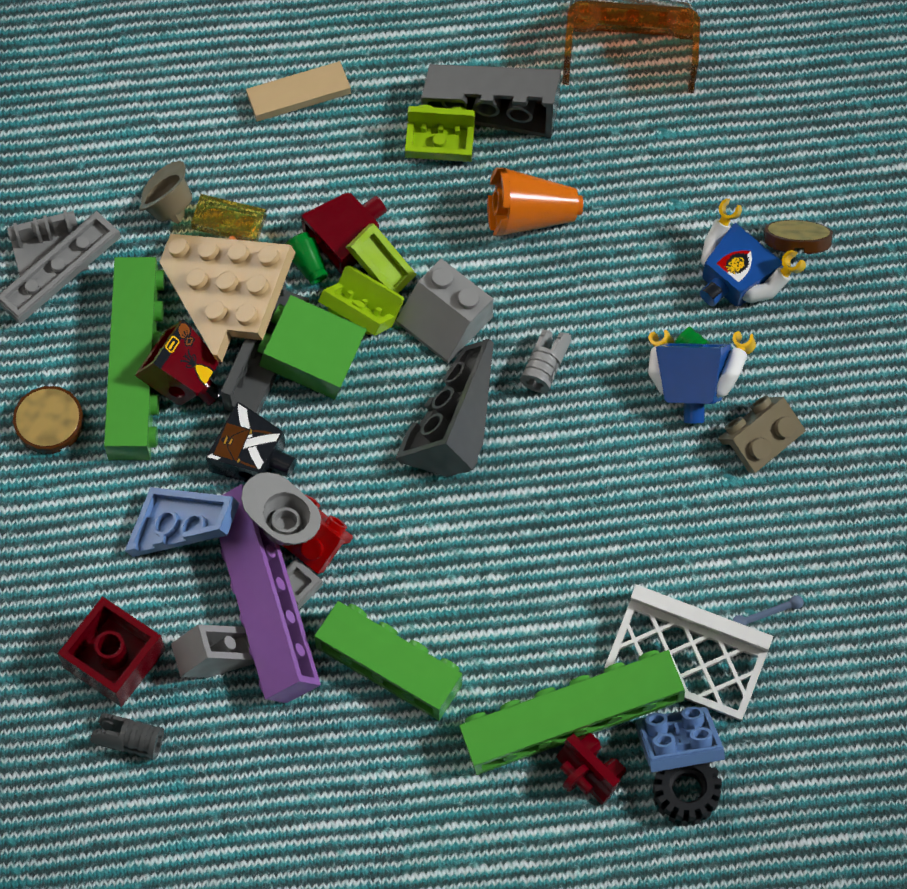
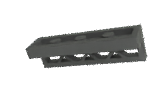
[221,282,309,415]

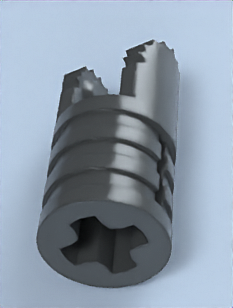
[90,713,164,760]

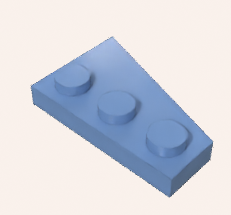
[125,487,240,557]

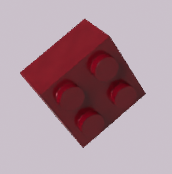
[57,596,166,707]

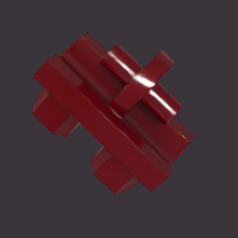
[556,732,626,805]

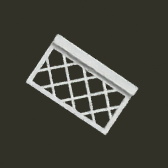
[604,584,774,721]

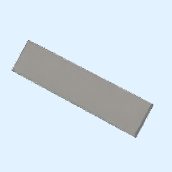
[0,211,121,324]

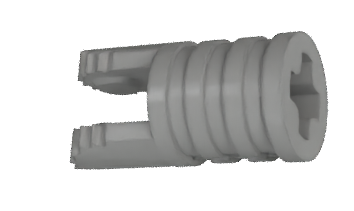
[520,329,571,393]

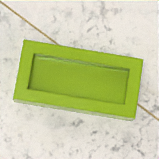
[346,223,417,293]

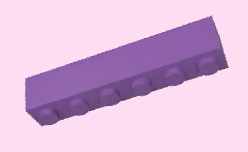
[219,484,321,703]

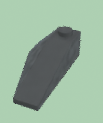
[396,339,494,477]

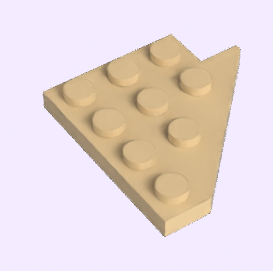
[159,234,295,362]

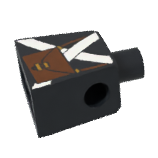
[206,402,297,482]

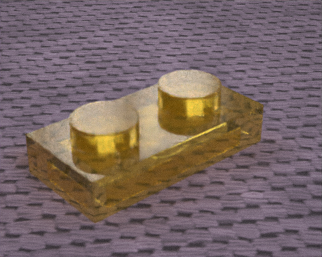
[191,194,267,242]

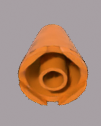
[487,167,583,236]

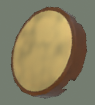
[764,220,833,254]
[13,386,84,454]

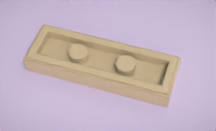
[246,61,351,122]

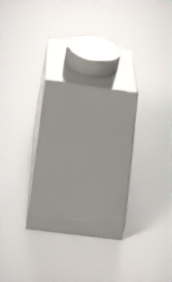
[171,624,255,678]

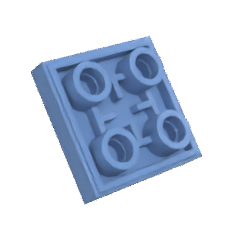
[635,706,725,773]

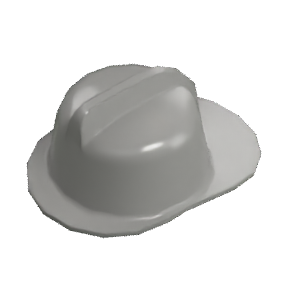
[241,472,321,546]

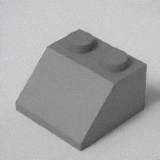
[396,258,493,364]

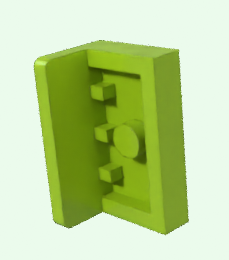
[405,105,475,162]
[318,265,404,336]

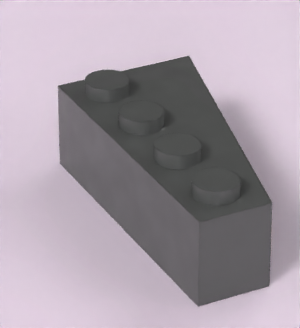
[421,64,561,138]

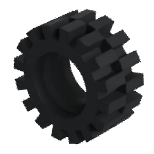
[652,762,722,826]

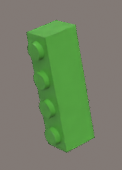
[314,601,462,721]

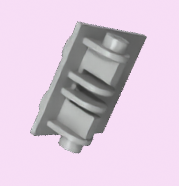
[7,210,89,276]

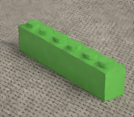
[104,257,165,460]
[459,650,685,775]

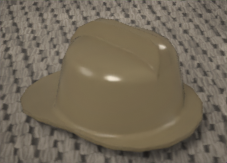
[139,161,193,224]

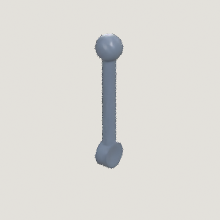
[733,595,804,626]

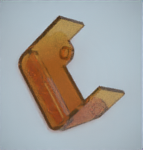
[562,0,700,93]

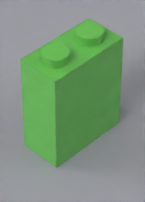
[257,295,367,400]

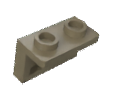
[718,396,806,473]

